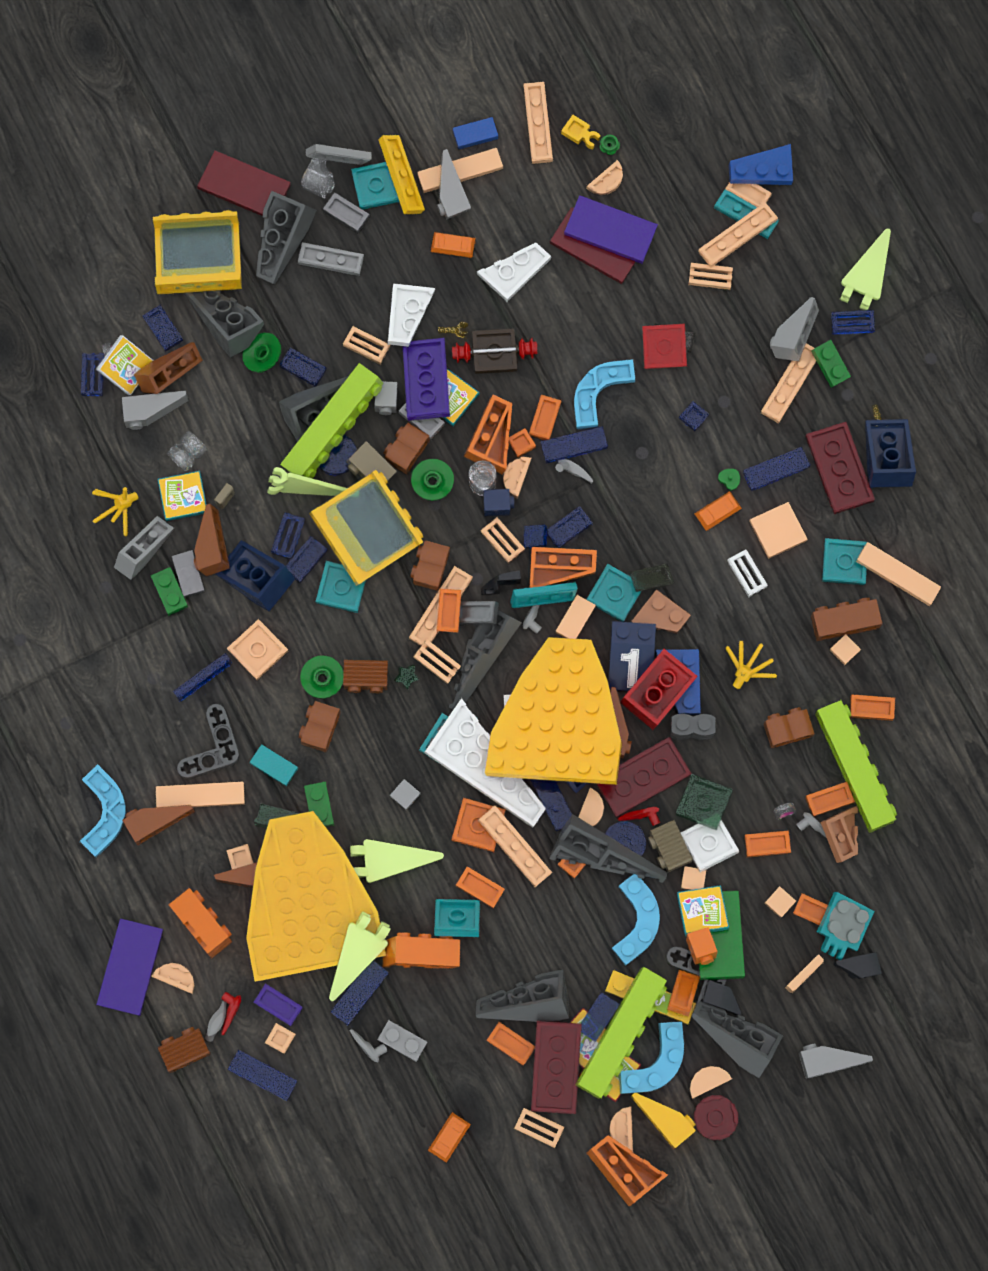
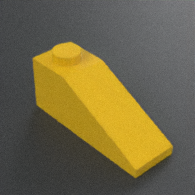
[631,1093,696,1149]

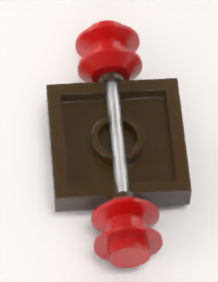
[452,328,537,374]

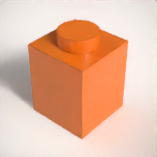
[686,927,717,965]

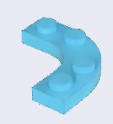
[574,360,635,429]
[80,764,126,857]
[612,874,660,966]
[619,1022,684,1094]

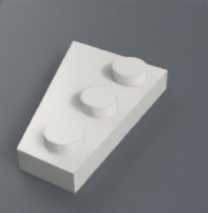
[477,243,551,302]
[388,284,435,347]

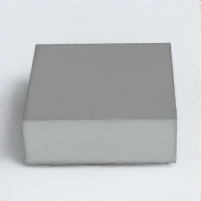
[390,779,421,810]

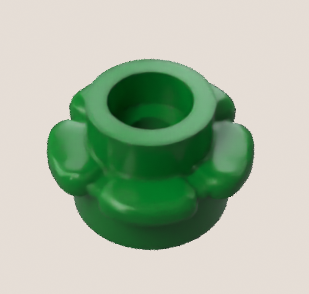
[599,135,620,155]

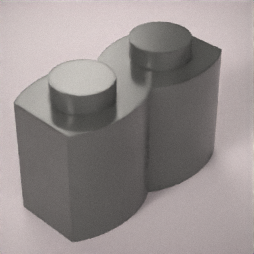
[670,714,715,740]

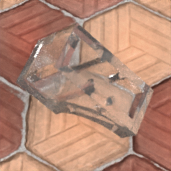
[301,158,335,199]

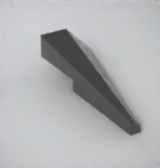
[449,600,522,710]
[549,814,667,883]

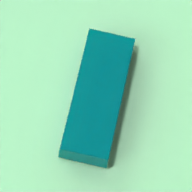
[714,189,779,239]
[510,582,578,608]

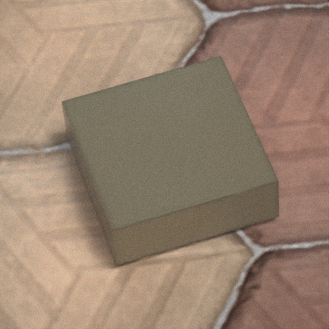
[214,483,235,509]

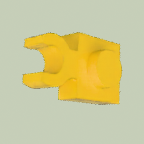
[561,115,600,149]

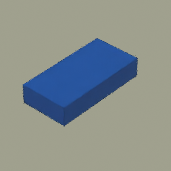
[453,117,498,150]

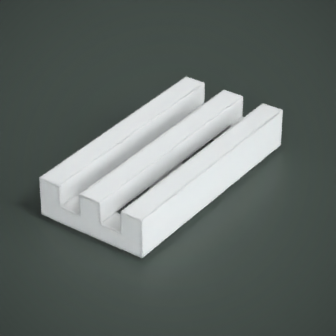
[727,549,768,598]

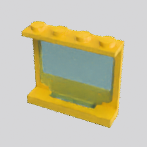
[153,210,242,294]
[309,470,423,586]

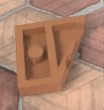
[631,590,691,634]
[821,806,858,863]

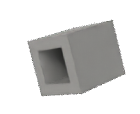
[375,381,398,415]

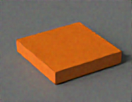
[452,798,506,852]

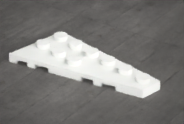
[424,698,546,828]

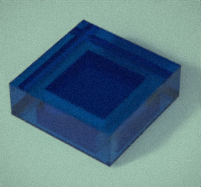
[679,401,709,431]
[524,524,547,549]

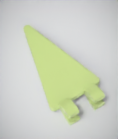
[840,229,891,312]
[267,467,359,497]
[350,839,444,883]
[329,911,390,1001]

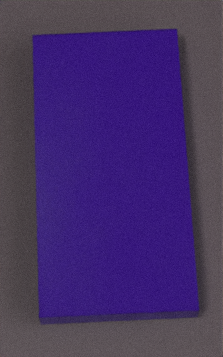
[564,195,658,264]
[403,338,450,421]
[96,919,164,1016]

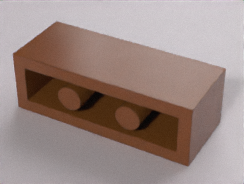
[811,598,882,641]

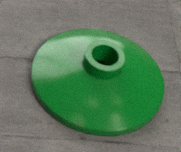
[243,333,281,373]
[411,459,454,501]
[300,655,344,699]

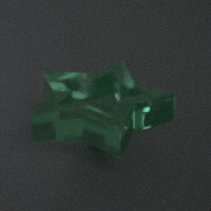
[394,665,419,690]

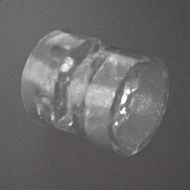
[167,431,208,472]
[469,461,496,495]

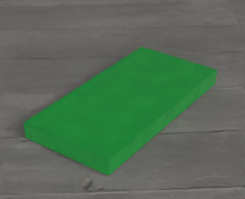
[699,891,745,980]

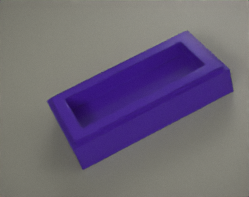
[253,983,303,1026]

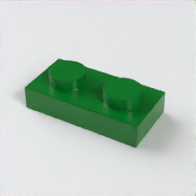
[811,340,851,388]
[151,567,188,616]
[304,782,334,827]

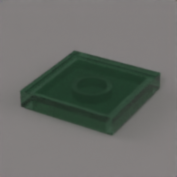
[676,774,733,830]

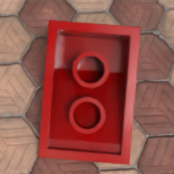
[620,649,698,730]

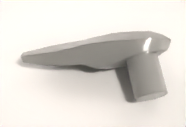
[555,459,593,484]
[523,605,542,634]
[796,812,827,838]
[205,1001,227,1042]
[349,1029,387,1062]

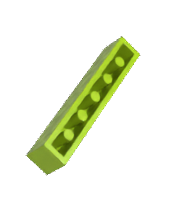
[280,363,384,479]
[815,700,897,833]
[575,967,667,1099]

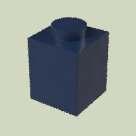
[483,489,514,516]

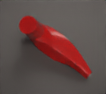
[618,807,660,826]
[221,992,241,1035]

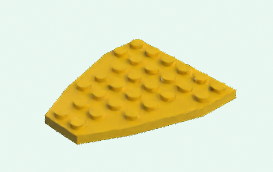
[485,637,622,785]
[246,811,386,982]

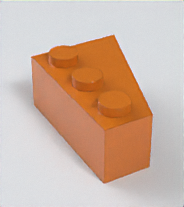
[464,395,512,474]
[529,547,597,588]
[168,888,232,959]
[383,933,460,969]
[587,1135,668,1207]

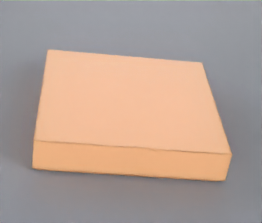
[749,502,808,559]
[227,619,288,680]

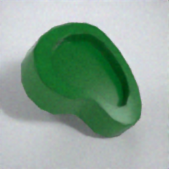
[718,469,740,491]

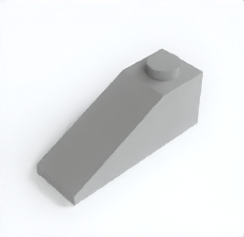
[437,149,471,220]
[770,297,819,361]
[122,391,188,430]
[114,516,174,580]
[798,1044,873,1079]

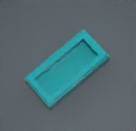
[249,744,299,787]

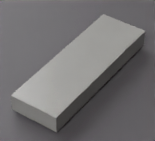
[306,144,371,165]
[298,242,364,276]

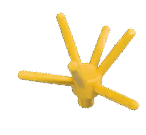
[92,487,138,536]
[726,641,777,689]

